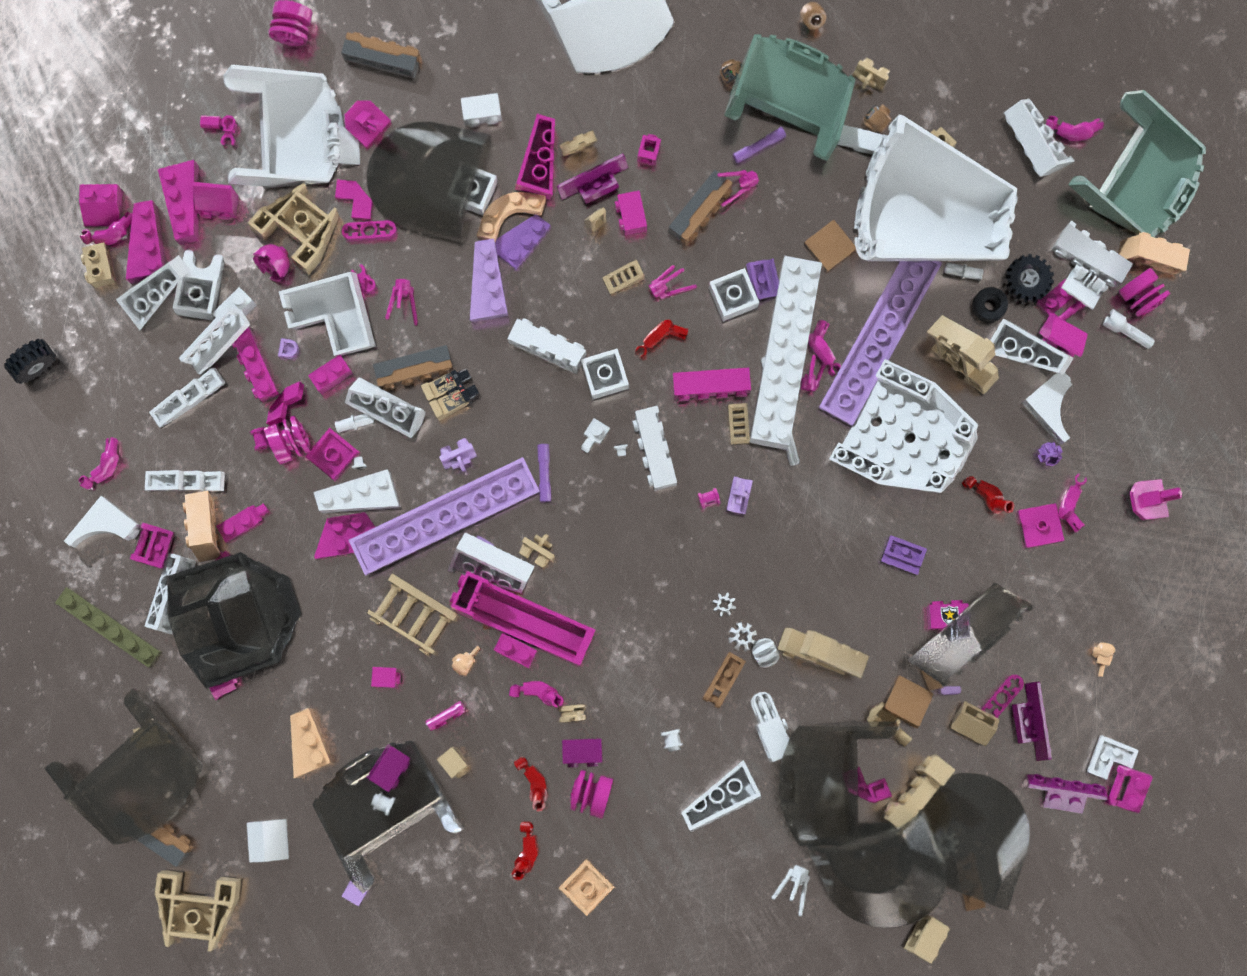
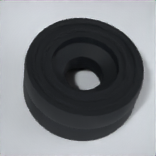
[972,287,1008,323]

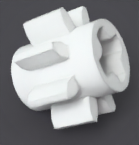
[713,593,736,616]

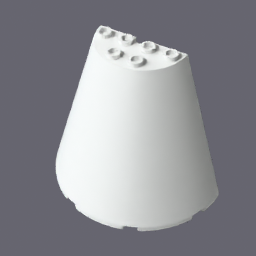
[854,114,1018,261]

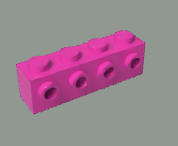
[232,326,280,403]
[673,367,751,401]

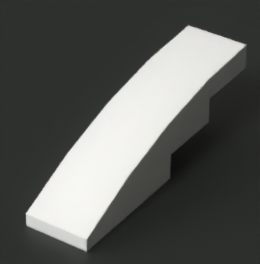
[837,125,883,155]
[149,368,225,428]
[145,470,225,492]

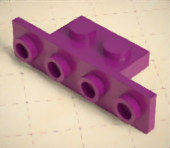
[556,153,629,204]
[1012,681,1052,761]
[1027,774,1108,814]

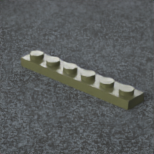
[55,587,161,668]

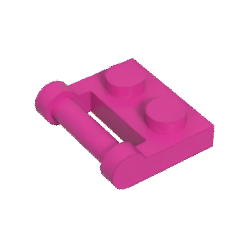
[1036,279,1085,321]
[130,523,175,569]
[426,701,466,731]
[1105,765,1153,813]

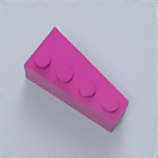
[515,114,555,200]
[158,160,199,246]
[126,200,167,284]

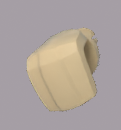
[866,702,912,747]

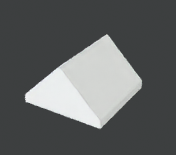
[247,819,289,862]

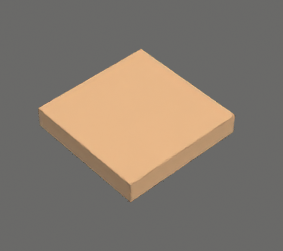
[559,859,614,916]

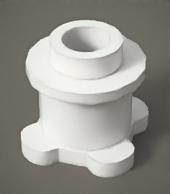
[661,729,683,752]
[371,792,396,816]

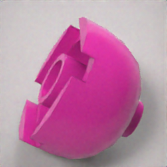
[253,244,290,282]

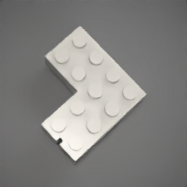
[279,272,376,356]

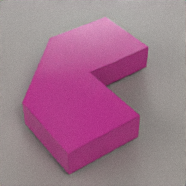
[335,179,373,221]
[266,381,304,426]
[841,767,892,803]

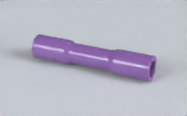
[732,127,786,164]
[537,444,551,502]

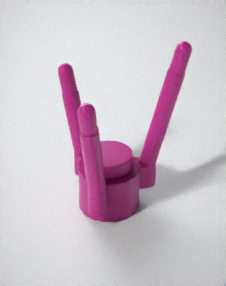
[717,170,759,207]
[648,265,697,300]
[385,279,418,325]
[800,355,826,392]

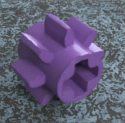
[1038,442,1063,466]

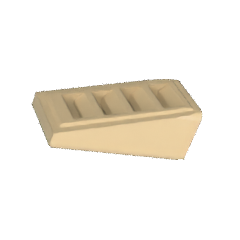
[584,207,606,232]
[602,260,645,295]
[728,403,750,445]

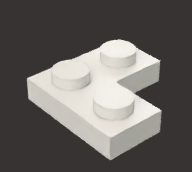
[1087,735,1139,780]

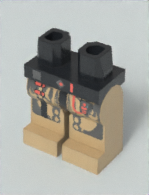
[421,369,480,421]

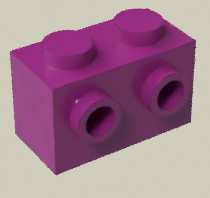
[562,739,603,768]
[367,744,410,792]

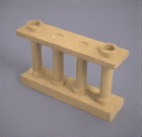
[367,574,459,655]

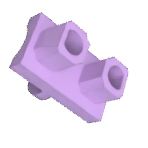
[439,438,477,472]
[726,477,753,515]

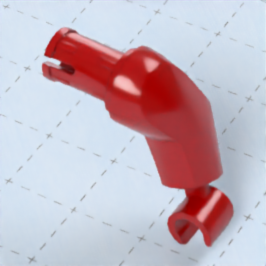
[635,319,688,357]
[962,476,1015,514]
[514,757,548,811]
[512,822,539,880]

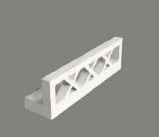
[179,307,250,375]
[144,553,196,635]

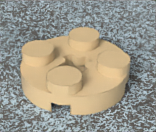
[559,131,597,156]

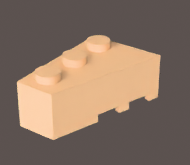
[1118,232,1190,274]
[183,491,221,562]
[290,708,334,778]

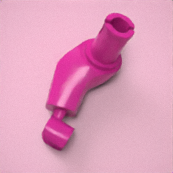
[1046,116,1104,141]
[80,212,132,245]
[808,320,841,376]
[78,437,119,489]
[1058,473,1087,533]
[509,681,563,708]

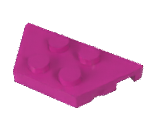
[314,512,376,559]

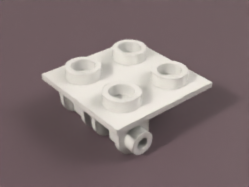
[322,123,360,165]
[1061,265,1108,310]

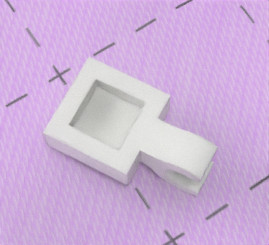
[582,418,610,453]

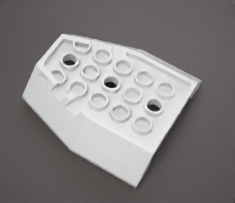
[829,359,978,493]

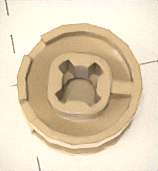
[558,704,586,723]

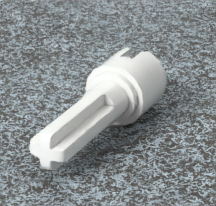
[1102,309,1155,349]

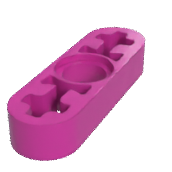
[342,220,397,242]
[981,675,1024,718]

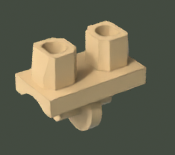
[853,58,889,91]
[519,534,555,568]

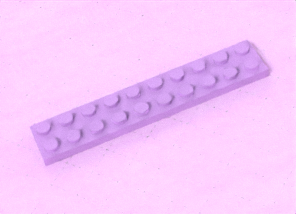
[819,261,942,426]
[349,457,540,576]

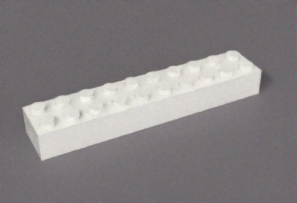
[749,256,822,450]

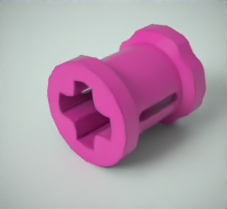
[250,427,270,451]
[698,488,721,509]

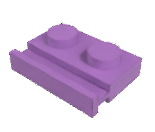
[746,258,779,300]
[881,536,927,575]

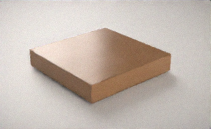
[804,220,856,272]
[883,675,934,728]

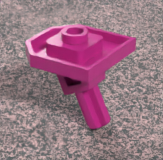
[344,100,391,148]
[1129,479,1183,520]

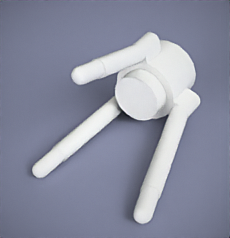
[772,865,810,916]

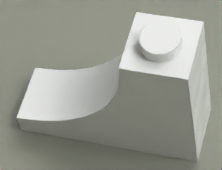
[1022,373,1073,446]
[64,496,141,548]

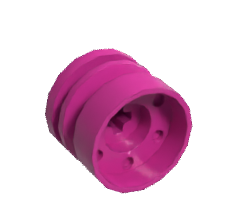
[268,0,313,46]
[1118,268,1171,317]
[264,415,311,465]
[570,770,613,819]

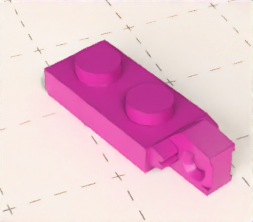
[216,503,269,543]

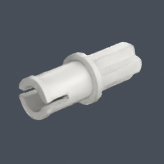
[944,263,983,281]
[335,414,374,433]

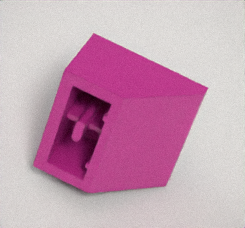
[1039,313,1088,357]

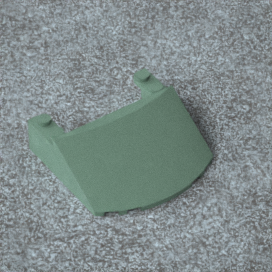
[724,34,855,161]
[1069,90,1206,238]

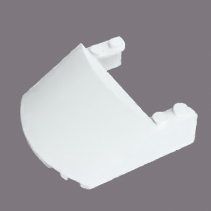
[537,0,674,74]
[224,65,343,189]

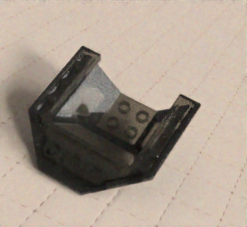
[167,552,301,689]

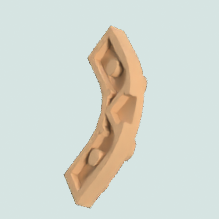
[477,192,546,242]

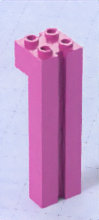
[449,571,595,667]

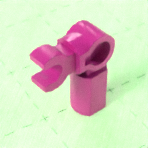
[200,115,238,147]
[351,264,377,298]

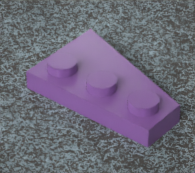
[495,215,551,270]

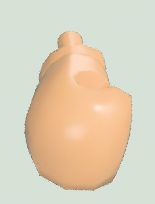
[1093,643,1115,677]
[452,646,481,676]

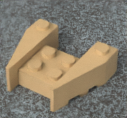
[248,183,339,276]
[927,315,999,394]
[778,628,869,678]
[884,755,955,834]
[155,870,241,952]

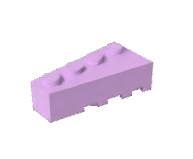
[470,238,508,322]

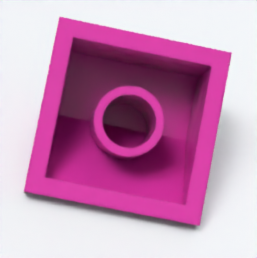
[193,182,239,220]
[79,184,123,227]

